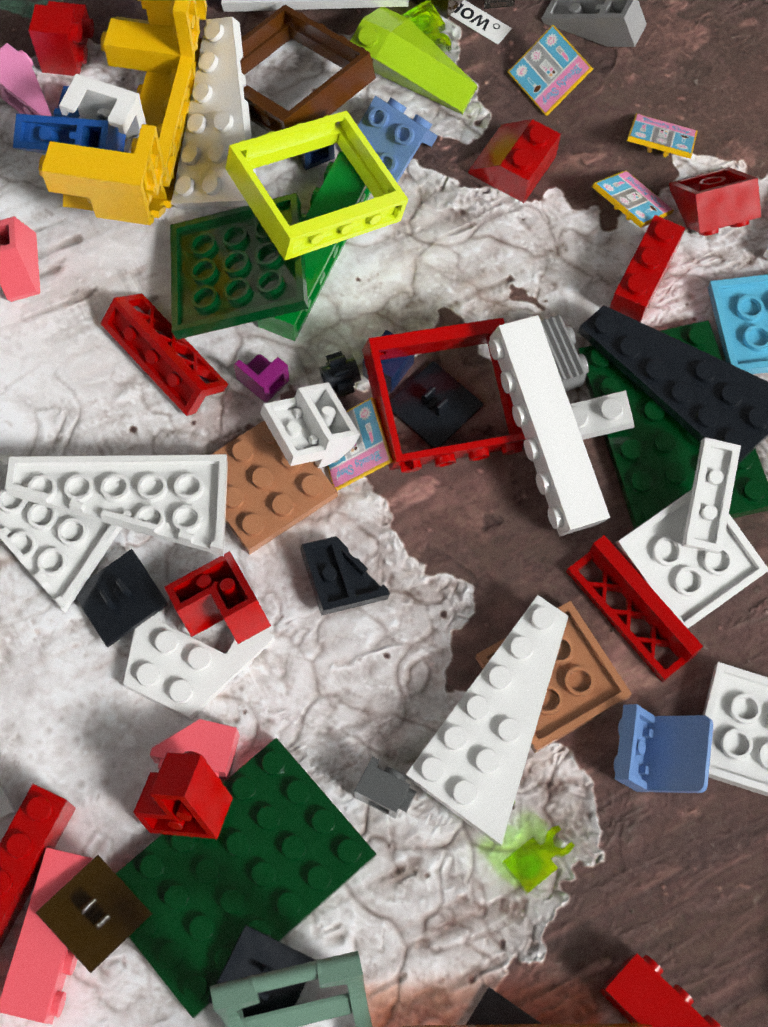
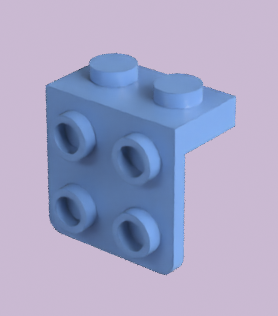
[358,96,438,182]
[614,704,713,793]

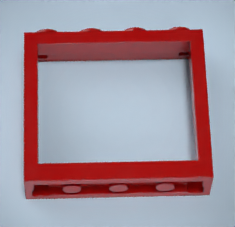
[362,318,525,473]

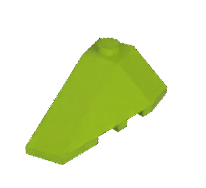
[350,7,478,115]

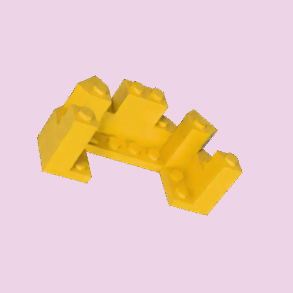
[38,0,207,225]

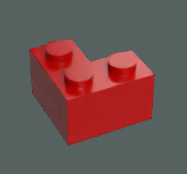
[28,1,94,76]
[164,551,271,644]
[133,751,233,839]

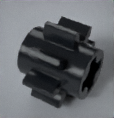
[319,351,361,397]

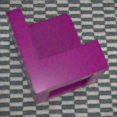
[233,354,290,403]

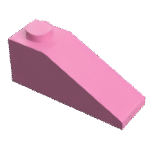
[0,43,52,116]

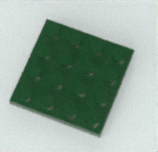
[170,193,308,340]

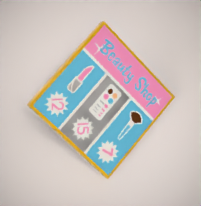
[508,25,593,116]
[627,113,698,159]
[592,171,674,228]
[327,397,393,491]

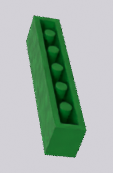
[257,151,371,341]

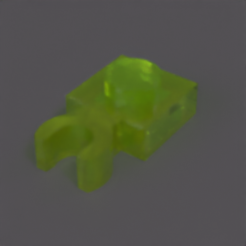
[402,0,452,52]
[502,825,575,895]

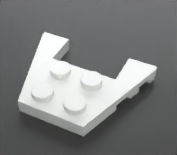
[123,574,275,721]

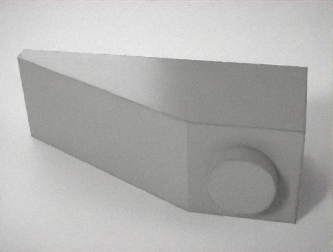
[541,0,647,47]

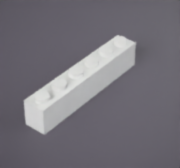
[489,315,610,537]

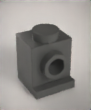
[354,756,417,819]

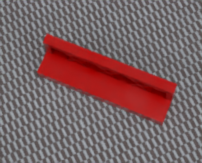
[100,293,228,416]
[566,535,703,683]

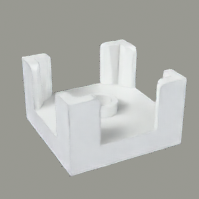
[59,74,146,153]

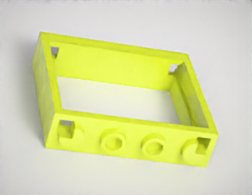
[225,110,408,261]

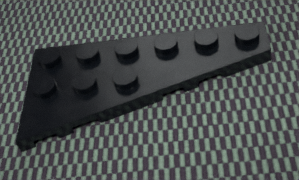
[578,305,768,466]

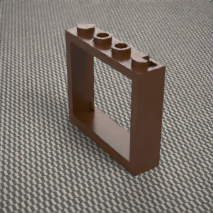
[240,5,376,132]

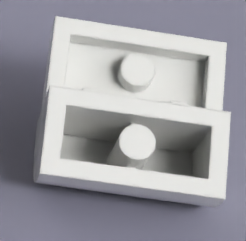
[260,382,360,468]

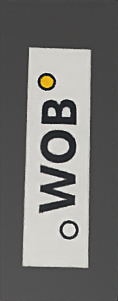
[450,0,512,44]

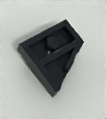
[300,536,390,616]

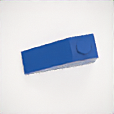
[12,114,126,154]

